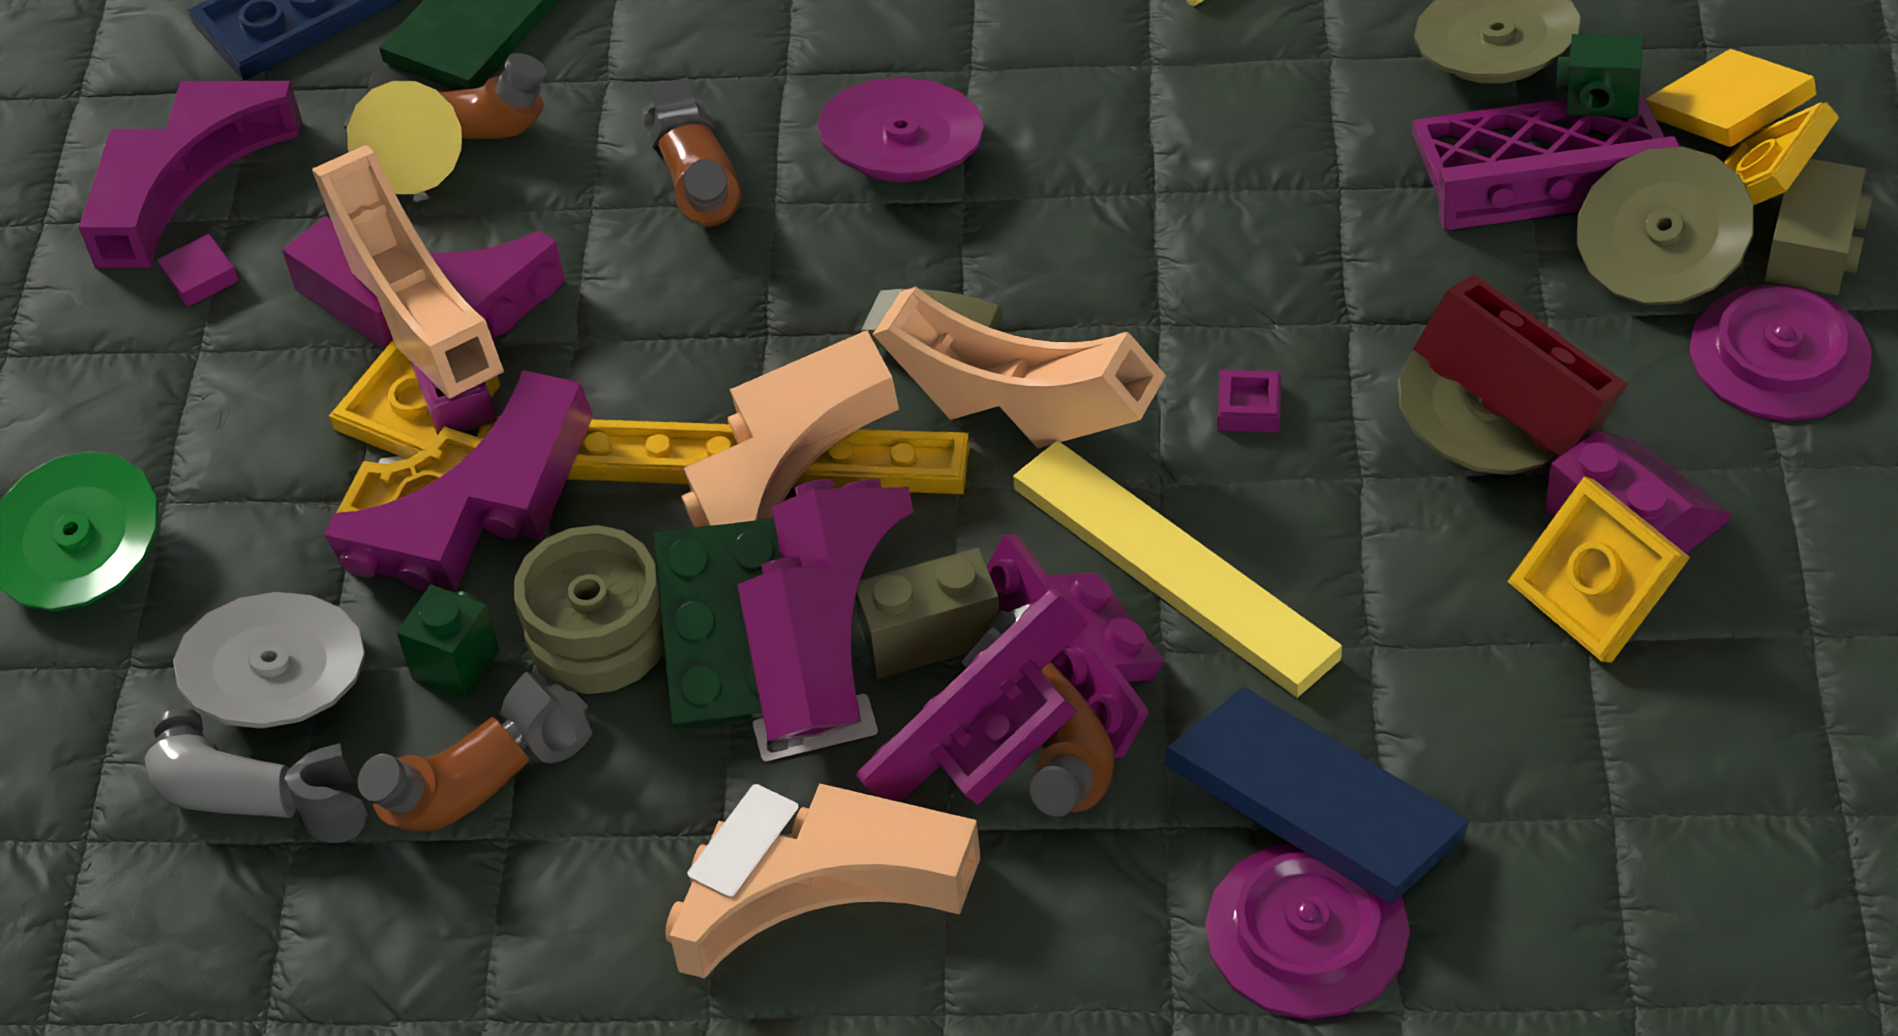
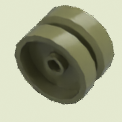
[514,525,665,694]

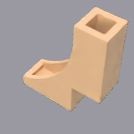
[312,145,504,399]
[873,287,1166,449]
[681,330,899,528]
[665,783,980,979]

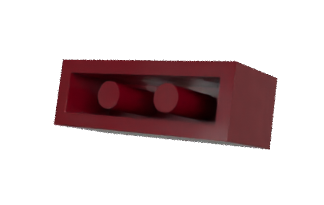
[1413,274,1628,457]

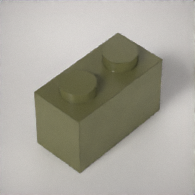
[1765,159,1873,296]
[855,547,1000,679]

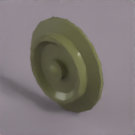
[1414,0,1581,83]
[1577,147,1754,306]
[1398,351,1558,475]

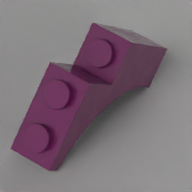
[79,81,303,268]
[282,216,565,350]
[324,371,593,592]
[737,479,914,741]

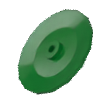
[0,451,158,612]

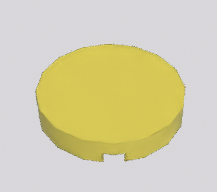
[347,81,462,194]

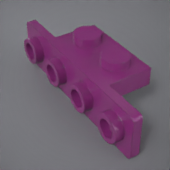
[986,535,1164,758]
[857,589,1088,805]

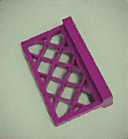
[1412,90,1680,231]

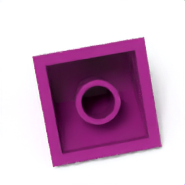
[1545,430,1731,553]

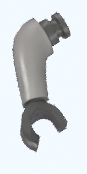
[145,708,368,843]

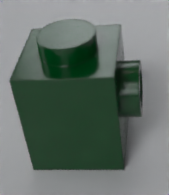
[1556,34,1643,118]
[396,584,500,699]

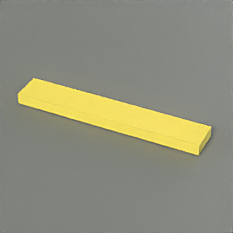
[1013,440,1342,698]

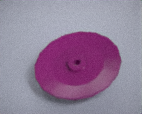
[817,77,984,182]
[1689,284,1872,422]
[1205,843,1410,1020]

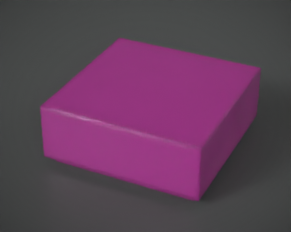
[157,234,239,307]
[1217,370,1282,432]

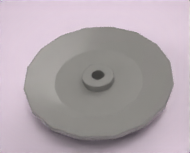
[173,592,365,729]

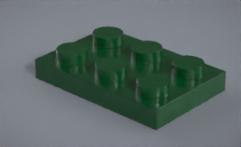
[653,518,782,729]

